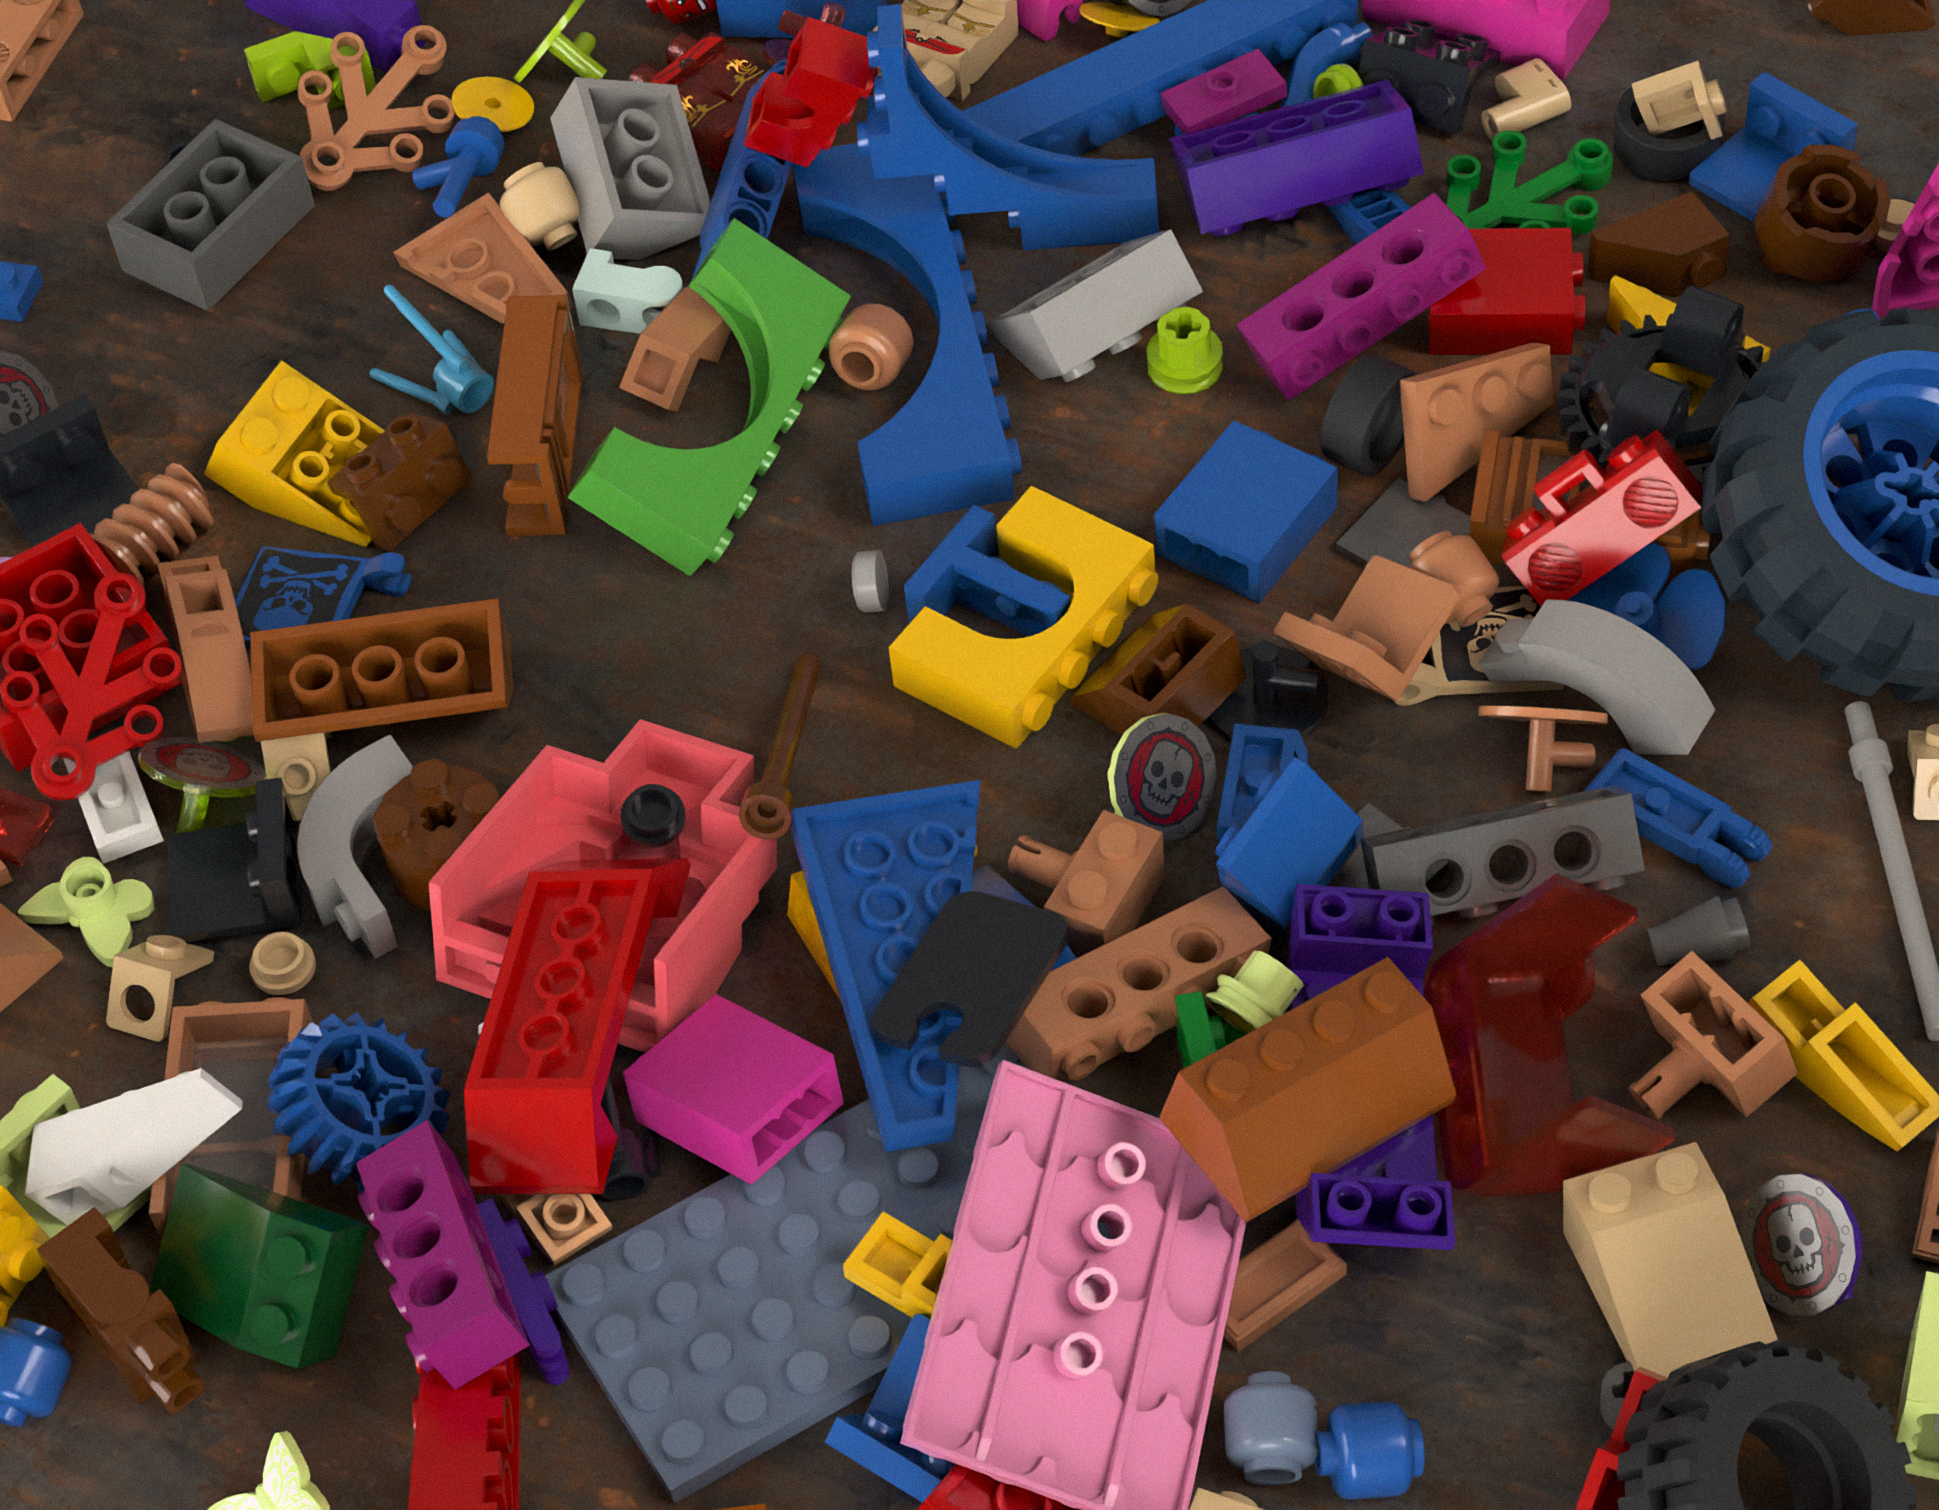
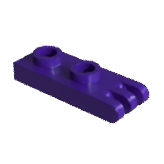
[477,1198,570,1385]

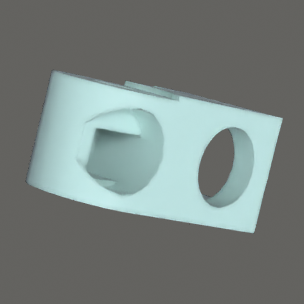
[572,248,684,334]

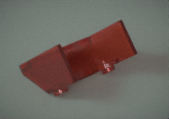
[1424,873,1675,1198]

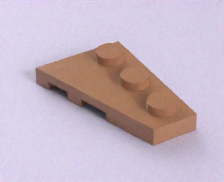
[1400,343,1554,502]

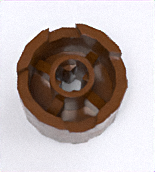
[1754,145,1891,283]
[373,759,501,912]

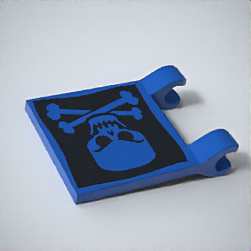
[235,546,412,648]

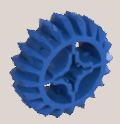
[265,1011,451,1192]

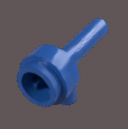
[412,116,505,218]

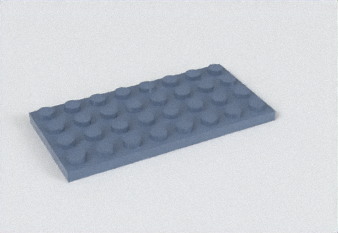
[545,1042,1111,1504]

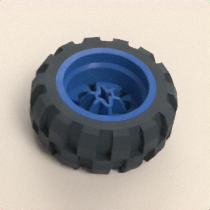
[1702,308,1939,702]

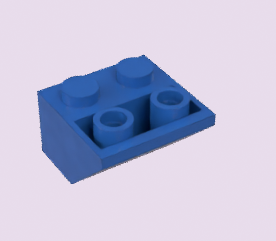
[1215,757,1364,942]

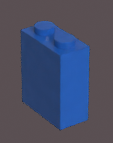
[1154,421,1338,603]

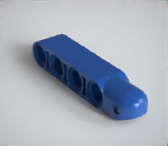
[692,59,792,279]

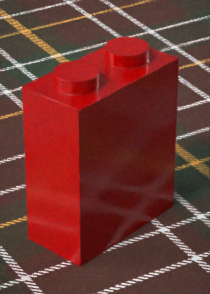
[1428,228,1585,355]

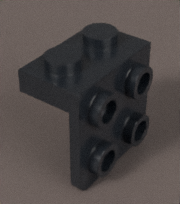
[1358,19,1501,134]

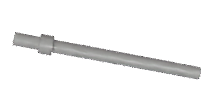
[1844,701,1939,1041]

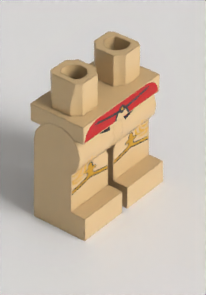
[873,0,1019,102]

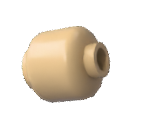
[500,162,580,251]

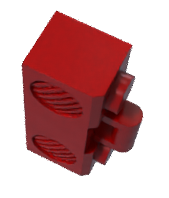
[1501,429,1702,607]

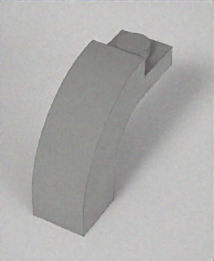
[1479,599,1716,755]
[297,735,413,959]

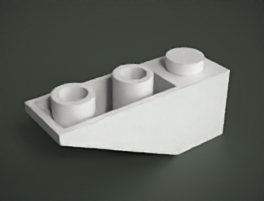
[25,1068,243,1226]

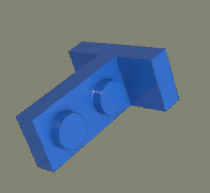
[904,505,1070,637]

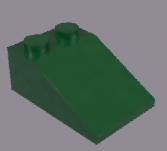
[150,1163,369,1369]

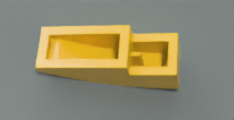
[1748,960,1939,1152]

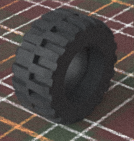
[1617,1340,1917,1510]

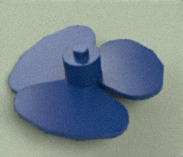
[1568,543,1727,670]

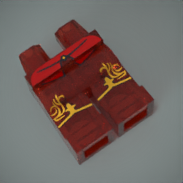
[629,31,767,173]

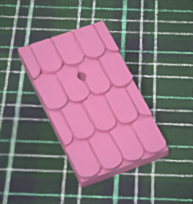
[900,1060,1246,1510]

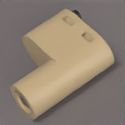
[1481,58,1571,141]

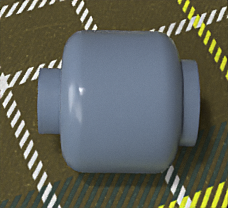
[1224,1371,1319,1486]

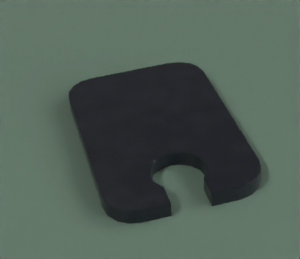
[873,891,1069,1067]

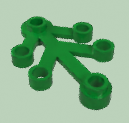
[1446,130,1613,234]

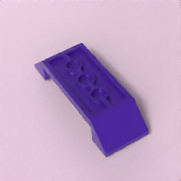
[1287,884,1456,1250]

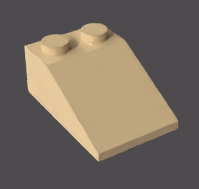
[1563,1142,1778,1378]

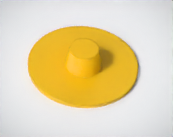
[1079,2,1160,37]
[451,76,534,132]

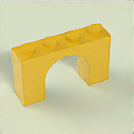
[888,486,1158,749]

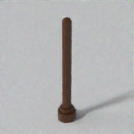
[739,653,821,839]

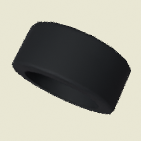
[1613,87,1725,182]
[1320,354,1416,477]

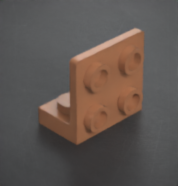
[1272,555,1461,702]

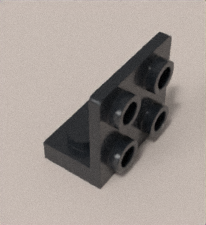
[0,395,139,547]
[168,777,301,942]

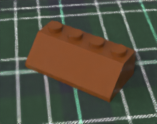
[250,598,514,742]
[1159,957,1456,1223]

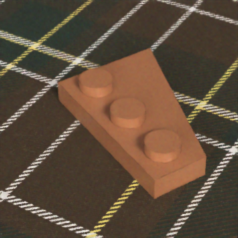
[393,192,574,324]

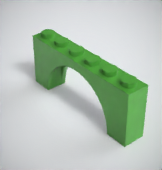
[567,218,851,576]

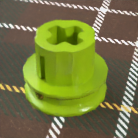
[1147,307,1223,395]

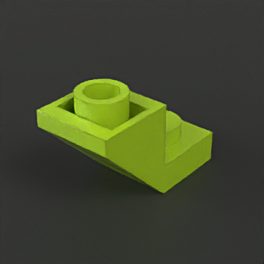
[244,31,376,111]

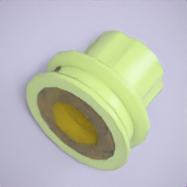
[1203,950,1304,1035]

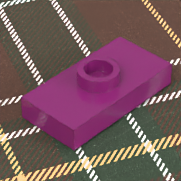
[1160,49,1287,134]

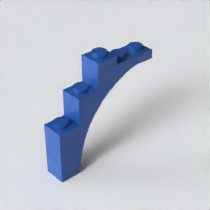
[857,4,1159,250]

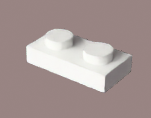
[63,751,164,864]

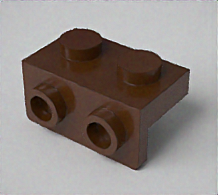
[327,412,473,552]

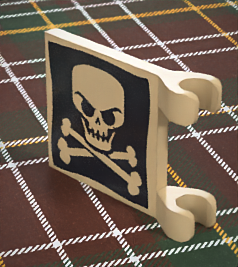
[1393,586,1564,706]

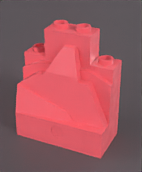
[429,719,777,1053]

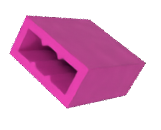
[623,994,844,1185]

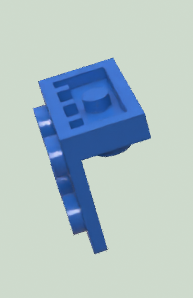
[1689,72,1858,222]
[824,1314,956,1503]

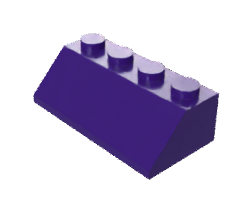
[1169,79,1424,236]

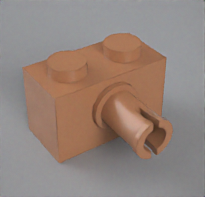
[1007,810,1165,958]
[1628,951,1798,1120]

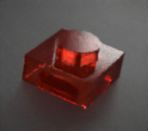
[0,787,55,866]

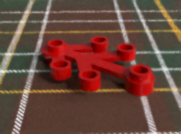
[0,572,182,801]

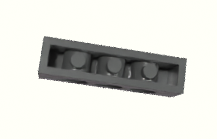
[1360,785,1645,925]

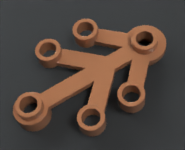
[298,25,455,191]

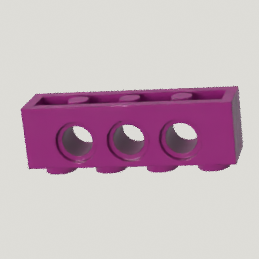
[1237,193,1486,401]
[356,1120,529,1390]

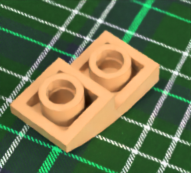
[497,1194,612,1266]

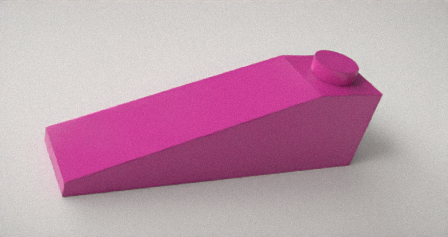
[1872,163,1939,317]

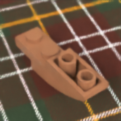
[157,555,253,743]

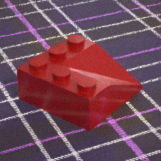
[0,522,182,772]

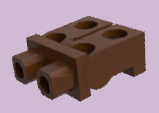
[37,1207,205,1415]

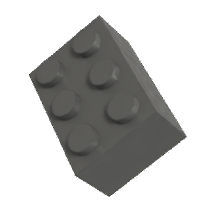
[106,119,315,311]

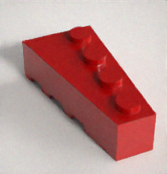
[408,1350,522,1510]

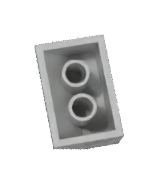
[550,77,711,260]
[985,229,1203,382]

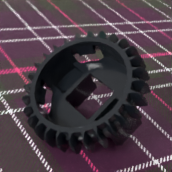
[1557,285,1765,485]

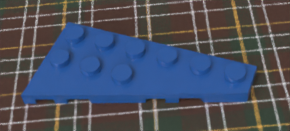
[790,780,980,1152]

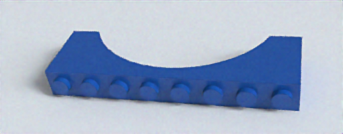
[791,143,1022,526]

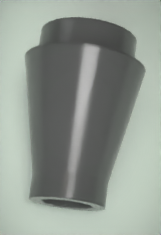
[1646,895,1751,967]

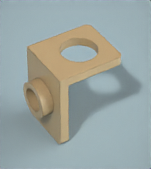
[261,732,332,821]
[106,935,214,1042]

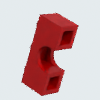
[743,17,878,168]

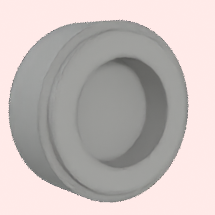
[852,550,889,613]

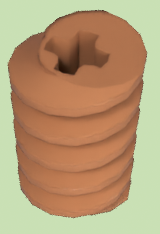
[89,463,214,586]

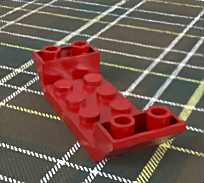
[464,858,691,1194]

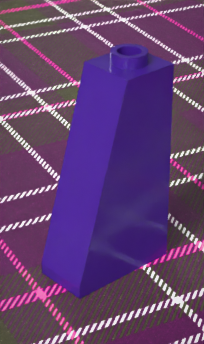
[245,0,426,73]

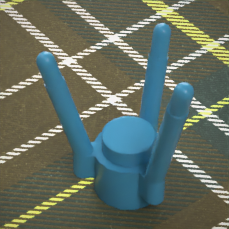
[369,284,494,415]

